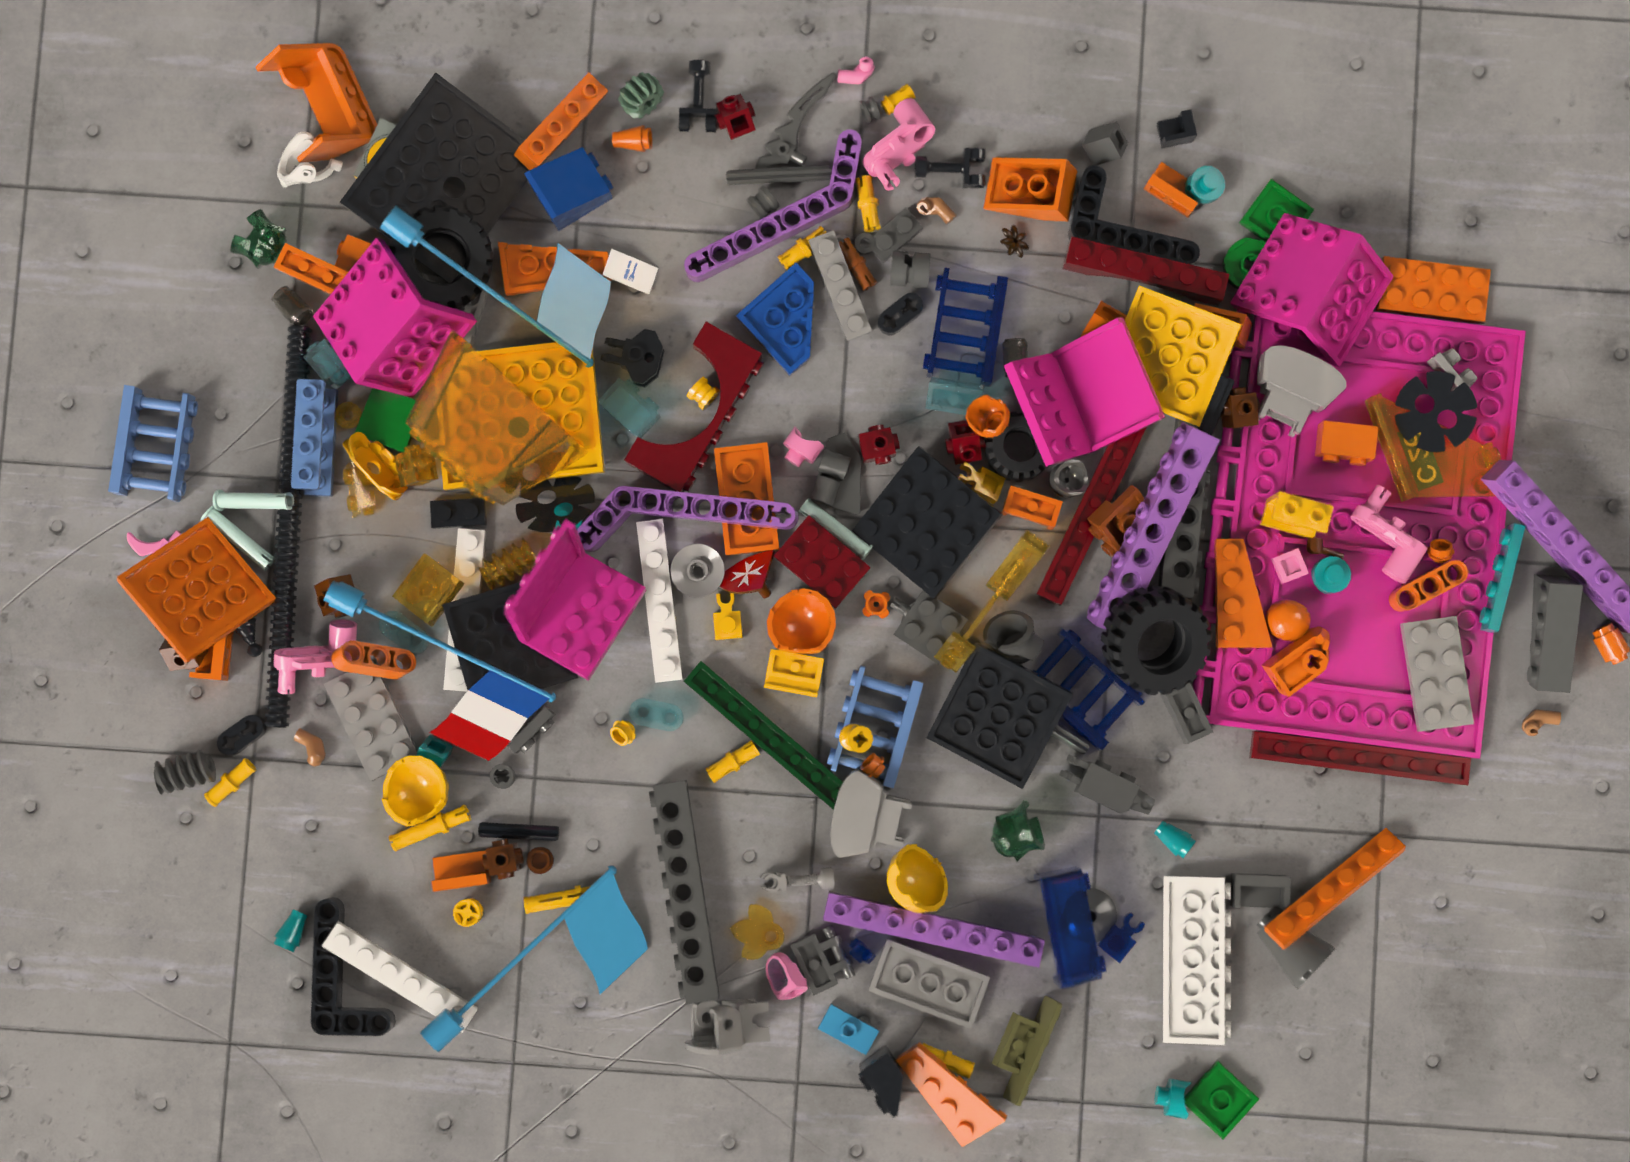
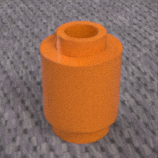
[1592,622,1630,665]

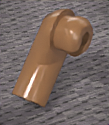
[917,197,956,224]
[1522,709,1561,736]
[294,728,325,766]

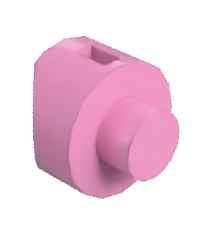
[783,426,824,468]

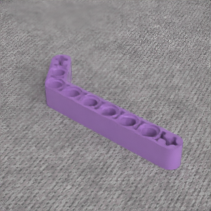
[684,129,861,282]
[577,486,799,552]

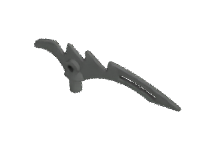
[755,72,836,169]

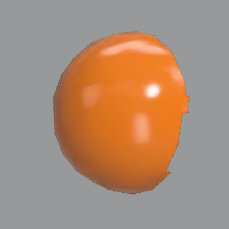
[767,588,836,654]

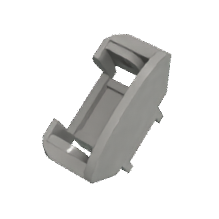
[1257,345,1346,438]
[830,768,912,858]
[685,998,770,1055]

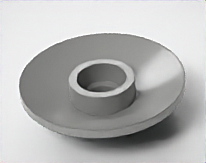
[670,544,725,598]

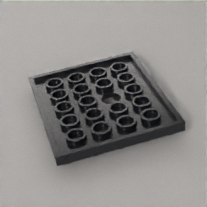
[340,72,529,283]

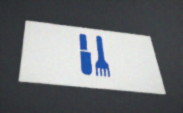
[602,249,658,294]

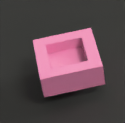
[1271,548,1309,584]

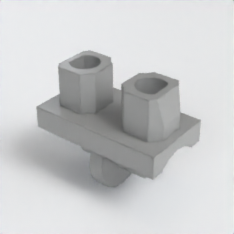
[1427,348,1478,392]

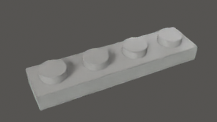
[808,230,872,341]

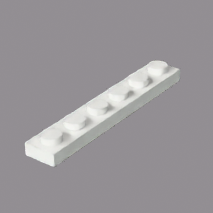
[636,519,683,683]
[443,528,487,692]
[322,921,478,1033]

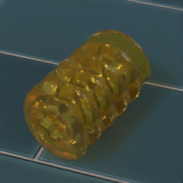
[478,537,536,590]

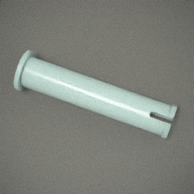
[213,490,294,511]
[798,498,873,560]
[200,506,276,571]

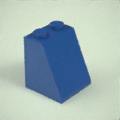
[524,147,613,231]

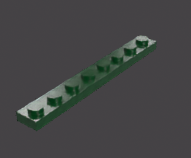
[683,661,843,810]

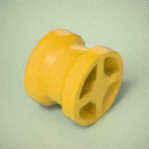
[687,376,720,410]
[839,723,873,753]
[453,898,483,927]

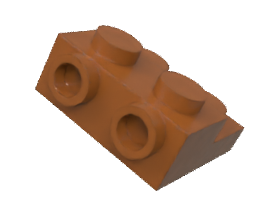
[1087,485,1154,557]

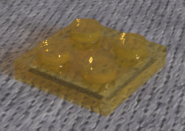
[392,553,465,627]

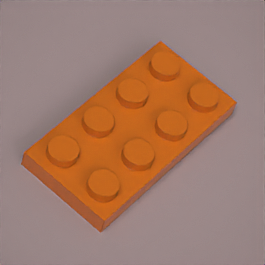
[1376,256,1491,324]
[714,442,779,556]

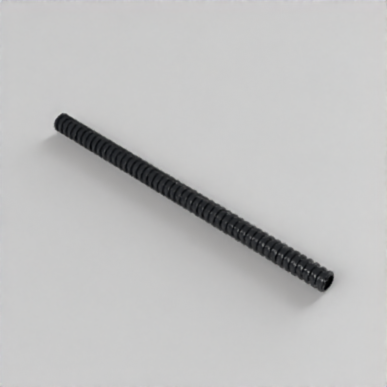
[264,325,312,728]

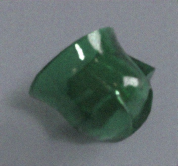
[230,209,286,269]
[990,800,1045,862]

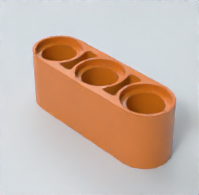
[1389,560,1468,612]
[331,640,416,679]

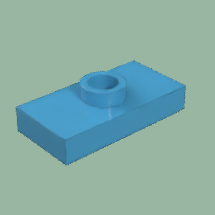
[818,1004,879,1055]

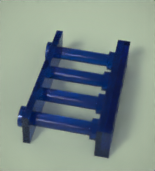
[923,267,1008,387]
[1033,629,1145,751]

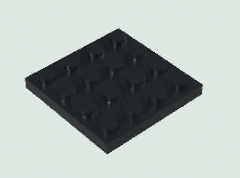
[852,446,1003,599]
[442,582,578,691]
[926,642,1074,789]

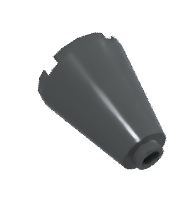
[1257,913,1335,989]

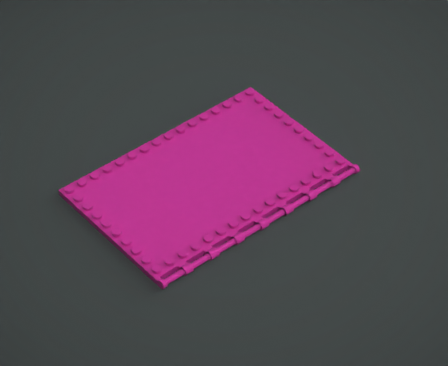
[1193,309,1526,759]

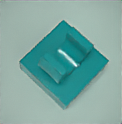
[416,735,454,767]

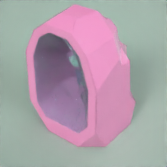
[766,952,808,1000]

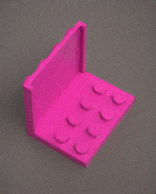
[1230,213,1394,367]
[313,238,477,398]
[1004,317,1165,466]
[505,520,647,681]

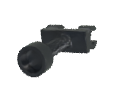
[679,60,717,132]
[915,148,985,189]

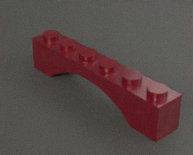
[1062,237,1229,306]

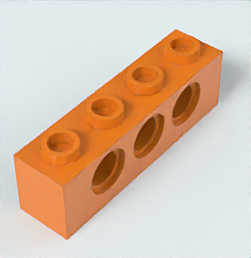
[514,72,609,170]

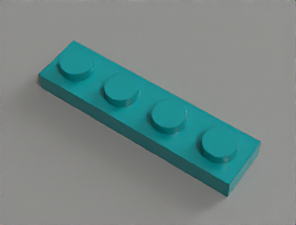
[1479,523,1525,633]

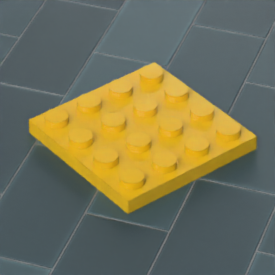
[1125,286,1242,427]

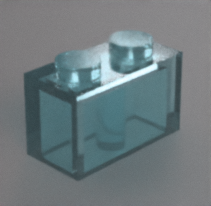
[303,340,351,389]
[598,377,661,438]
[925,377,985,415]

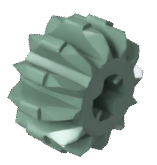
[618,72,664,119]

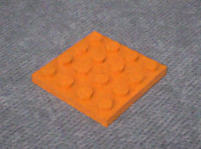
[117,517,276,663]

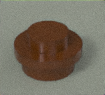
[526,847,554,874]

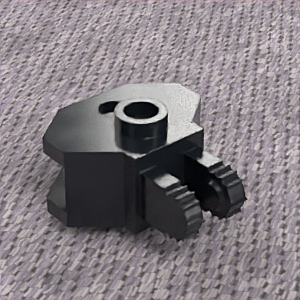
[600,329,665,388]

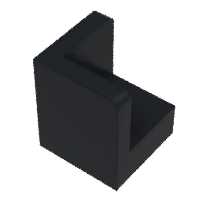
[1157,109,1197,148]

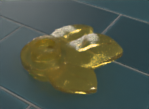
[730,904,784,960]

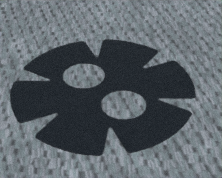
[1395,371,1477,452]
[516,476,595,533]

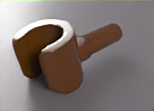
[1307,538,1344,559]

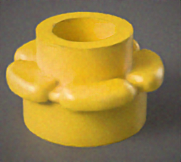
[610,720,636,746]

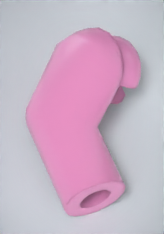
[837,57,874,84]

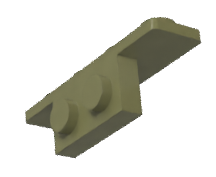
[992,996,1062,1106]

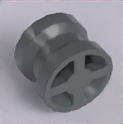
[746,186,780,219]

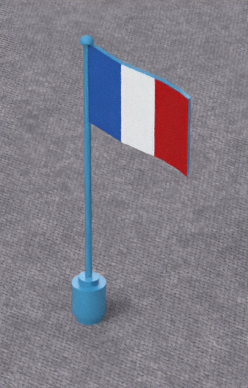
[324,581,556,761]

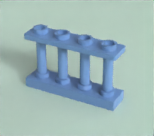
[291,379,338,497]
[108,385,198,502]
[827,665,924,789]

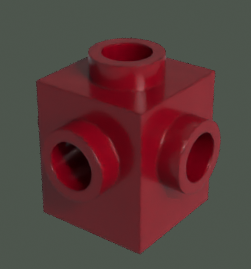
[715,94,756,140]
[945,420,985,465]
[858,425,900,465]

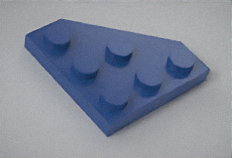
[736,262,814,376]

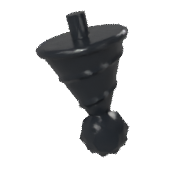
[234,617,262,657]

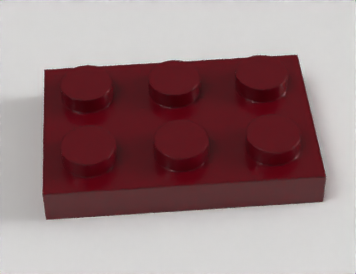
[774,515,871,609]

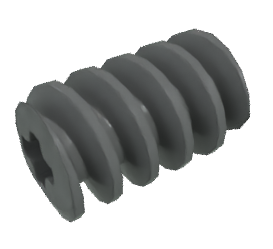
[154,750,216,795]

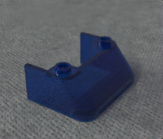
[1034,867,1106,989]

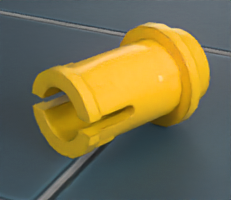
[880,84,916,115]

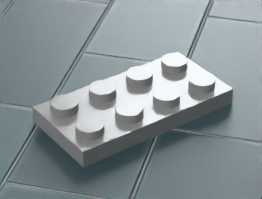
[1400,616,1474,732]
[324,660,418,781]
[868,938,990,1029]

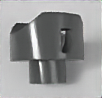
[1050,459,1088,498]

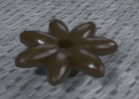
[1000,225,1029,258]

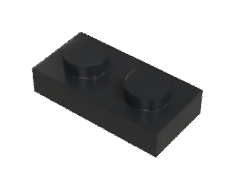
[430,497,487,529]

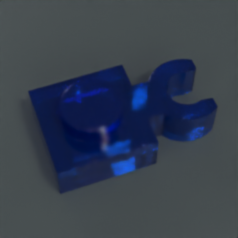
[1097,912,1145,963]
[848,936,876,964]

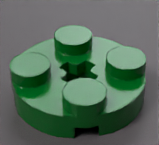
[1222,238,1266,289]

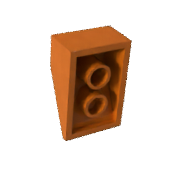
[983,157,1078,222]

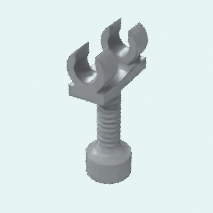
[760,867,834,892]

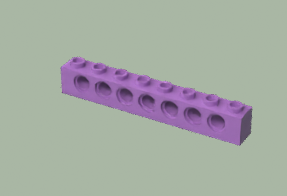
[1086,422,1220,630]
[1481,460,1630,633]
[823,891,1045,967]

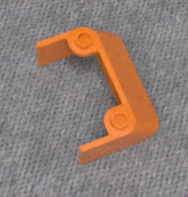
[256,43,377,163]

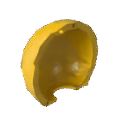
[381,756,449,826]
[887,844,948,913]

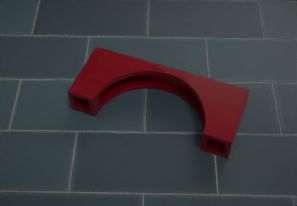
[624,321,764,492]

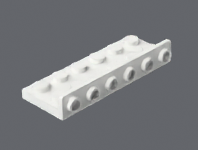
[1163,876,1231,1045]

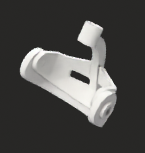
[277,131,342,188]

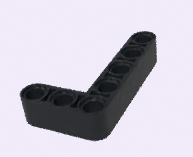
[1068,165,1200,265]
[311,897,396,1036]

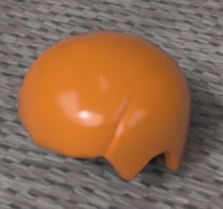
[965,395,1010,438]
[1265,600,1311,642]

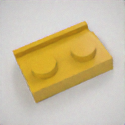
[764,649,824,697]

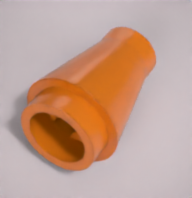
[612,125,653,152]

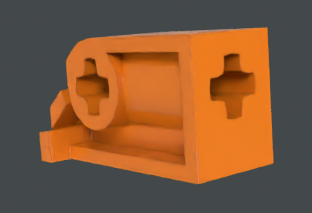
[1261,626,1330,697]

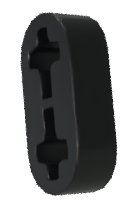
[878,293,923,336]
[217,715,266,755]

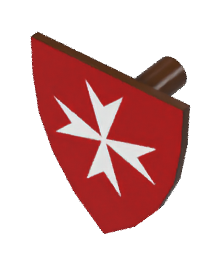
[720,550,775,599]

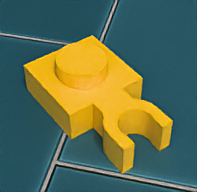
[957,462,1005,504]
[713,593,743,640]

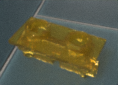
[343,461,377,518]

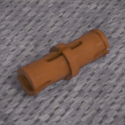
[839,237,877,292]

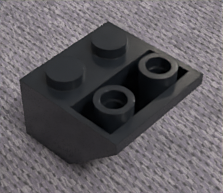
[858,1045,904,1118]

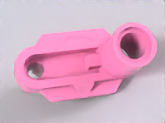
[862,98,935,191]
[1350,485,1428,584]
[274,619,357,694]

